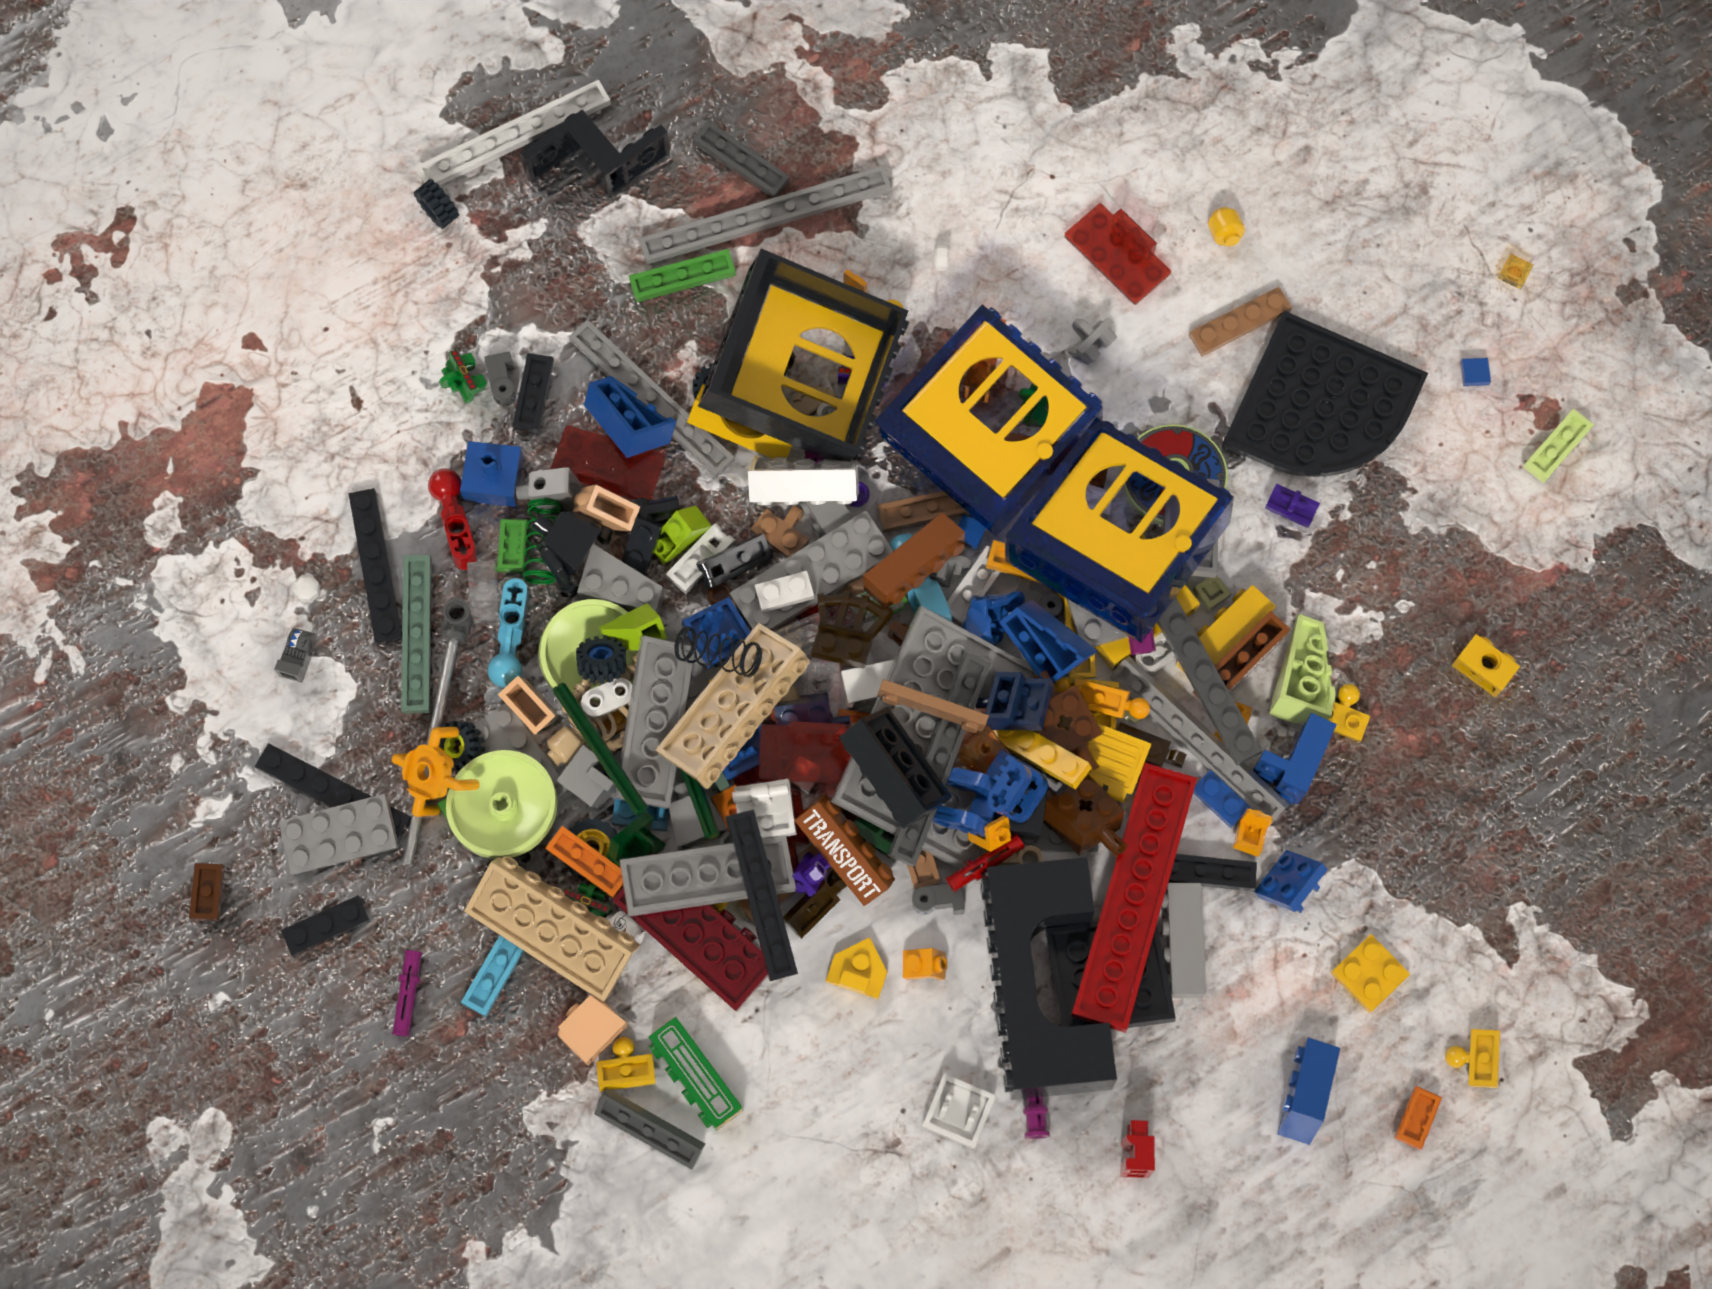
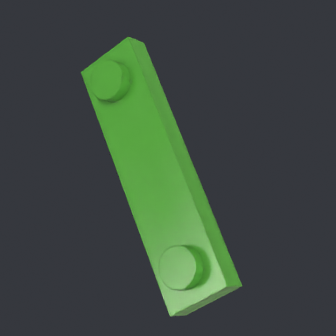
[629,249,736,303]

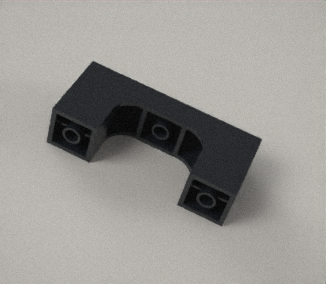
[980,857,1117,1100]

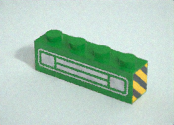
[648,1017,743,1131]

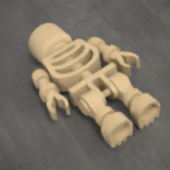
[547,652,638,766]

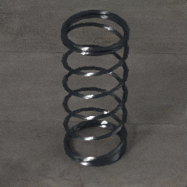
[674,626,762,677]

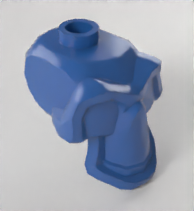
[962,590,1025,646]

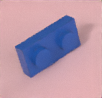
[1193,770,1251,828]

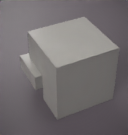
[557,745,616,809]

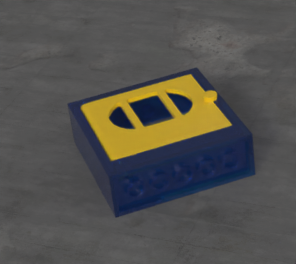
[874,304,1103,537]
[1005,417,1234,643]

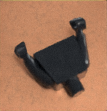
[531,512,612,598]

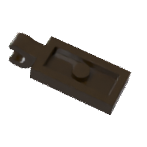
[1117,722,1187,769]
[783,870,847,939]

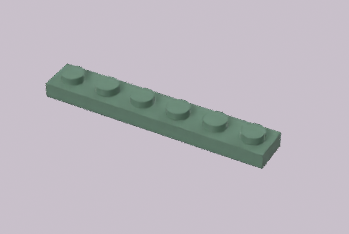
[401,555,432,714]

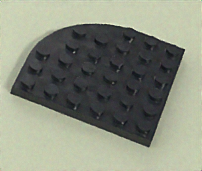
[1222,311,1428,477]

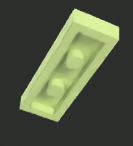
[1523,408,1594,484]

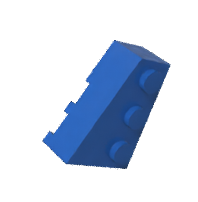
[584,376,676,458]
[999,600,1098,683]
[1277,1037,1341,1145]

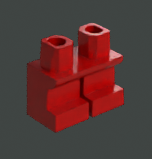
[1120,1120,1155,1178]

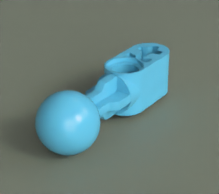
[889,533,952,622]
[487,578,530,688]

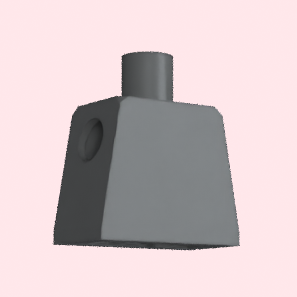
[516,467,582,510]
[669,782,727,851]

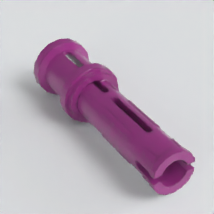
[1023,1097,1050,1139]

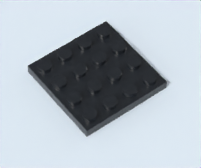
[1045,922,1176,1030]

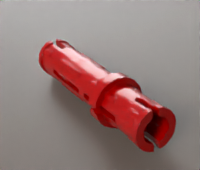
[946,833,1025,892]

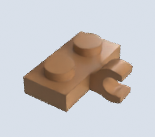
[750,505,809,558]

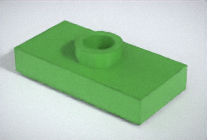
[497,519,528,573]

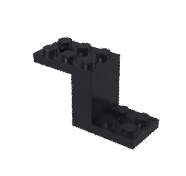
[520,109,670,198]

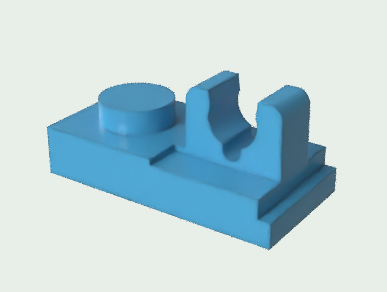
[612,799,670,831]

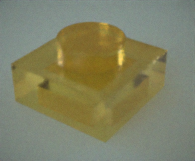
[1498,253,1534,290]

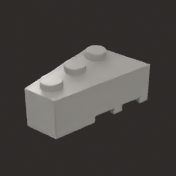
[577,544,664,615]

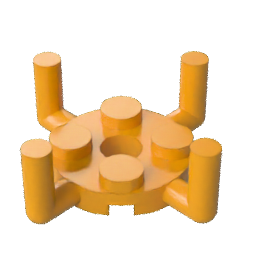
[391,727,480,817]

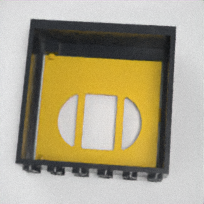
[698,248,909,461]

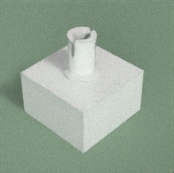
[840,649,895,710]

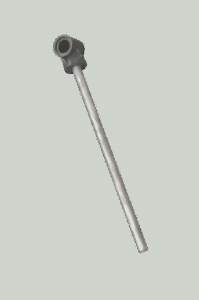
[402,598,474,866]

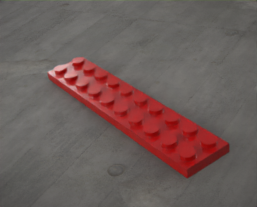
[1071,763,1197,1033]

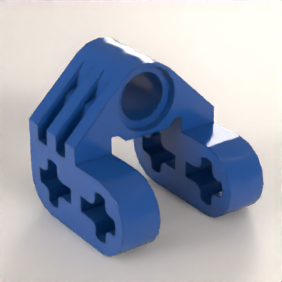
[986,749,1048,823]
[933,768,1007,837]

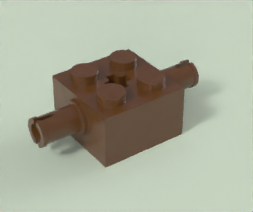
[1033,670,1104,773]
[1043,774,1128,857]

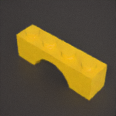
[687,385,792,460]

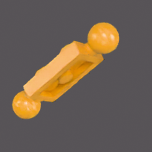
[1054,677,1150,719]

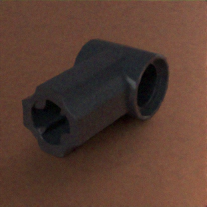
[630,496,680,528]

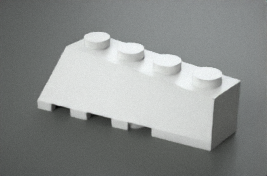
[748,456,859,505]

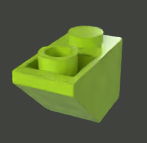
[654,506,711,565]
[599,603,667,651]

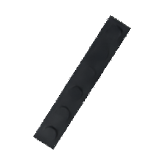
[348,488,402,646]
[254,743,411,843]
[726,809,798,981]

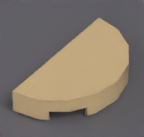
[791,386,838,416]

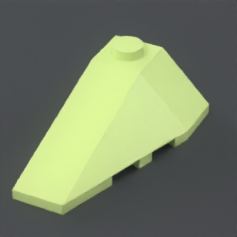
[1269,614,1336,724]

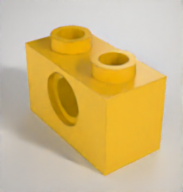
[1451,634,1520,698]

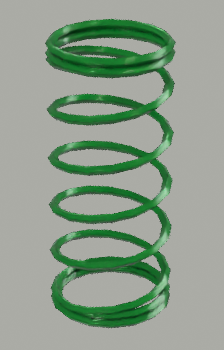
[522,498,562,585]

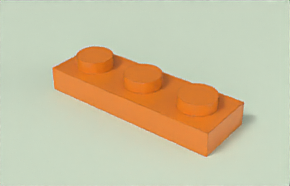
[545,826,623,898]

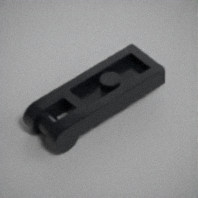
[696,533,773,589]

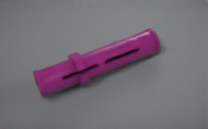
[392,950,423,1037]

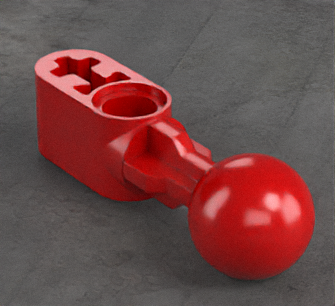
[428,468,478,570]

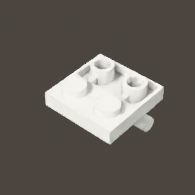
[732,779,797,839]

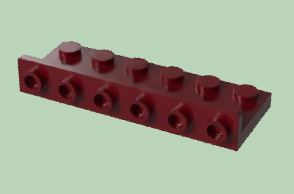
[612,854,768,1012]

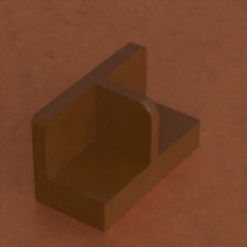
[189,863,226,924]

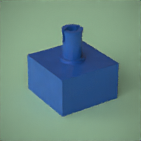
[460,441,524,507]

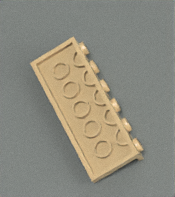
[655,623,810,789]
[464,856,640,1002]

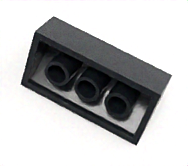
[838,707,952,829]

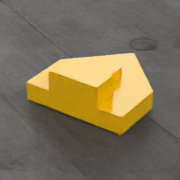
[826,937,887,1000]

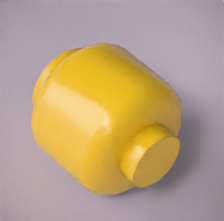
[1208,207,1245,247]

